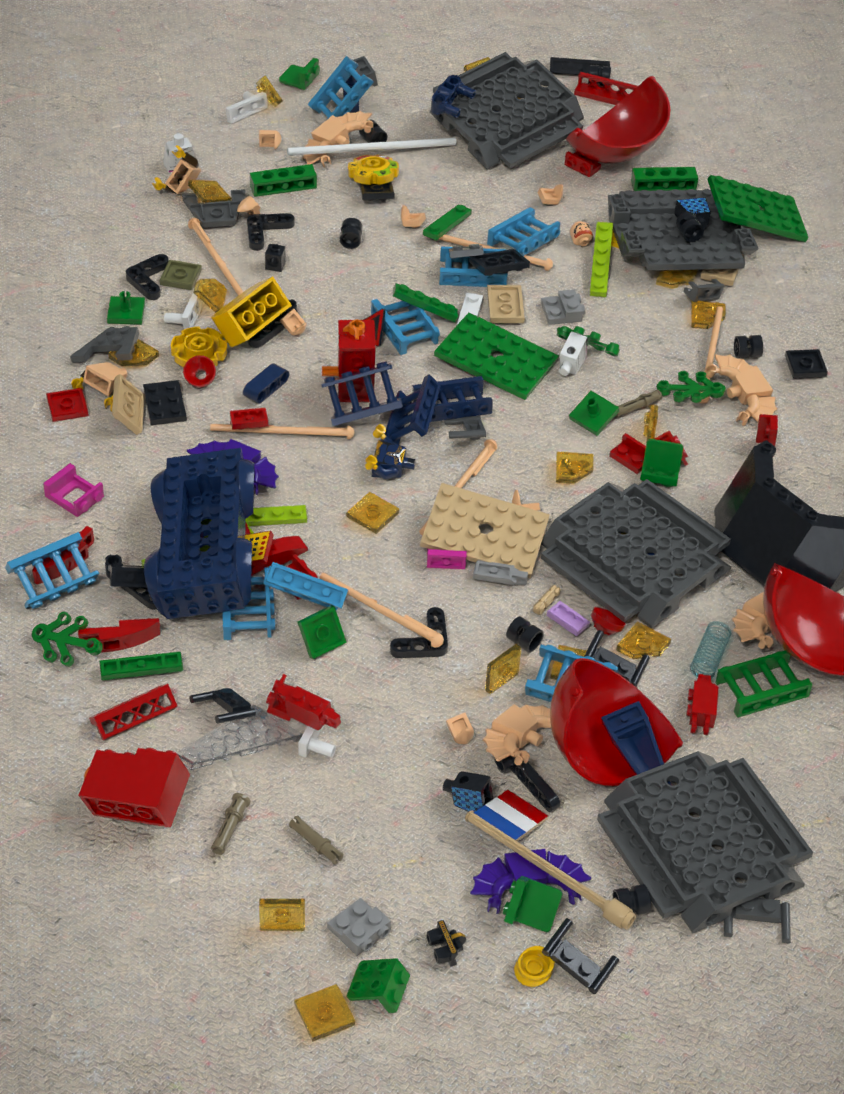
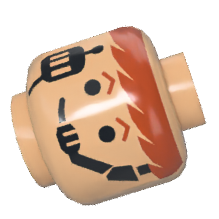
[570,221,593,246]

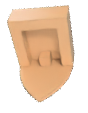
[259,130,281,150]
[537,184,563,205]
[237,196,260,215]
[401,205,426,228]
[280,309,307,335]
[512,490,540,511]
[446,713,474,744]

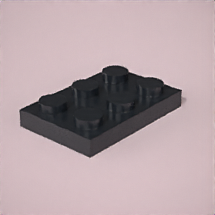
[469,249,530,276]
[143,380,187,426]

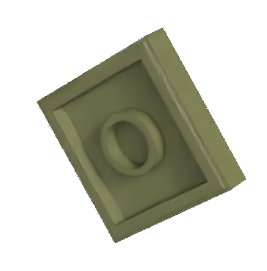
[159,260,202,290]

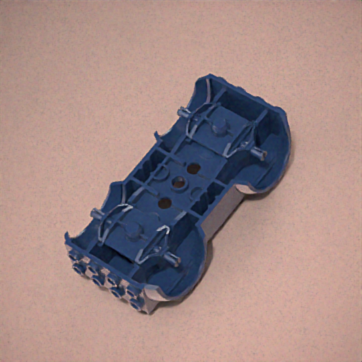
[144,448,255,620]

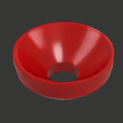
[183,356,216,388]
[591,607,626,636]

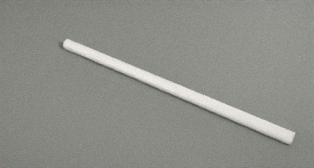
[287,138,456,156]

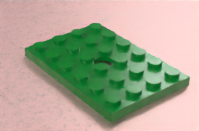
[707,174,809,242]
[434,312,559,400]

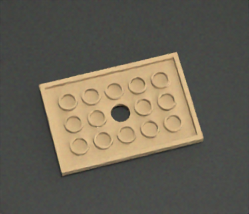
[420,483,550,579]

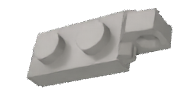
[473,560,528,585]

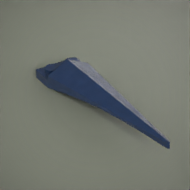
[601,701,672,786]

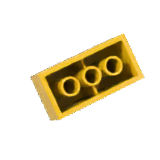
[211,276,292,347]

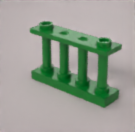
[715,650,812,718]

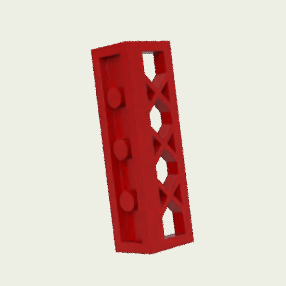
[574,72,638,105]
[89,684,177,740]

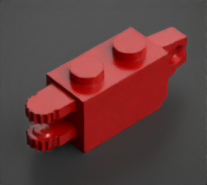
[686,674,719,735]
[276,685,341,730]

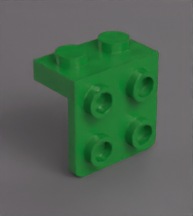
[279,58,320,90]
[640,439,684,487]
[503,876,563,932]
[347,958,410,1013]

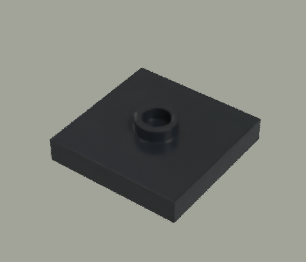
[360,182,395,200]
[785,349,828,378]

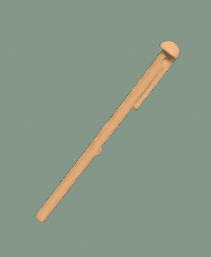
[188,218,243,295]
[438,234,553,271]
[699,306,723,404]
[210,424,354,440]
[419,439,497,535]
[320,572,444,648]

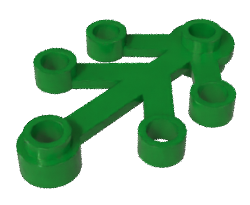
[557,326,620,357]
[656,371,726,403]
[32,611,103,667]

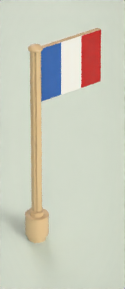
[465,790,636,930]

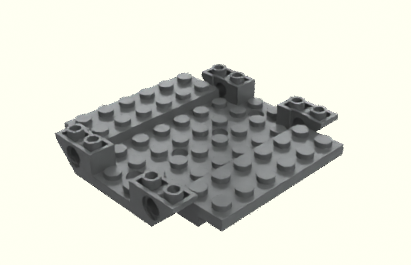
[430,52,584,170]
[608,189,758,270]
[541,479,731,628]
[597,751,813,933]

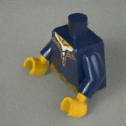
[365,424,416,480]

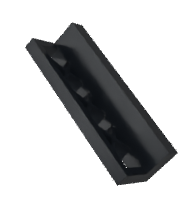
[549,57,610,75]
[108,565,147,588]

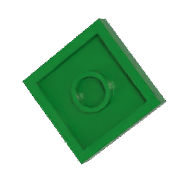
[107,291,145,325]
[569,391,619,436]
[297,605,347,659]

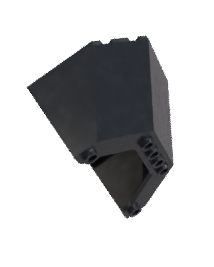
[714,440,844,592]

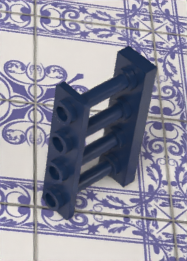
[321,361,403,426]
[384,374,441,444]
[412,376,493,422]

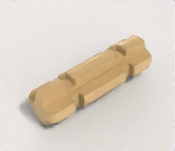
[533,585,561,615]

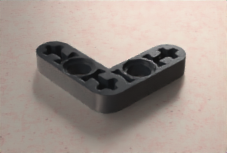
[247,213,295,251]
[126,254,169,300]
[390,607,448,658]

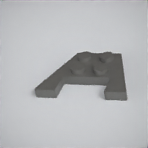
[182,189,246,228]
[70,326,139,363]

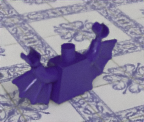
[187,439,279,495]
[470,849,591,914]

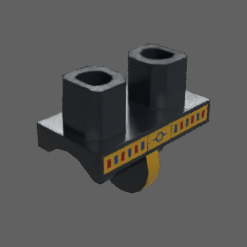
[426,920,466,967]

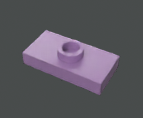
[547,601,590,637]

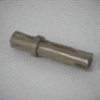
[615,389,662,418]
[289,816,343,865]

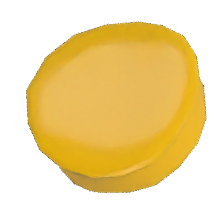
[514,946,555,987]

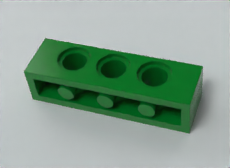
[250,164,317,197]
[631,167,698,191]

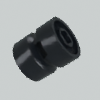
[588,65,611,86]
[359,119,388,143]
[676,212,704,242]
[340,218,363,249]
[734,335,763,358]
[506,616,544,652]
[612,884,651,915]

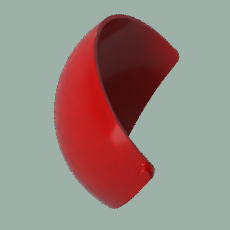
[566,76,671,163]
[763,563,844,675]
[550,658,683,786]

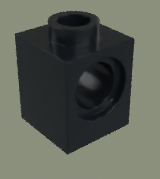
[265,244,286,272]

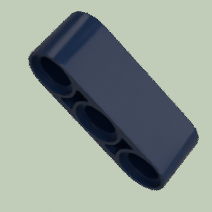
[243,363,289,404]

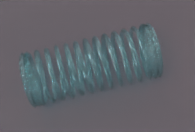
[690,621,732,679]

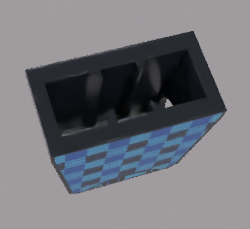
[674,197,711,228]
[443,771,493,812]

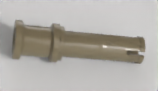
[211,793,251,855]

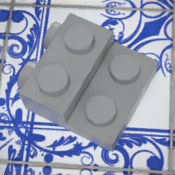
[541,289,585,325]
[327,898,391,956]

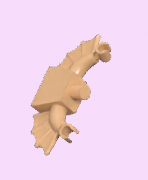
[302,111,373,167]
[705,354,777,426]
[732,592,773,649]
[482,704,551,765]

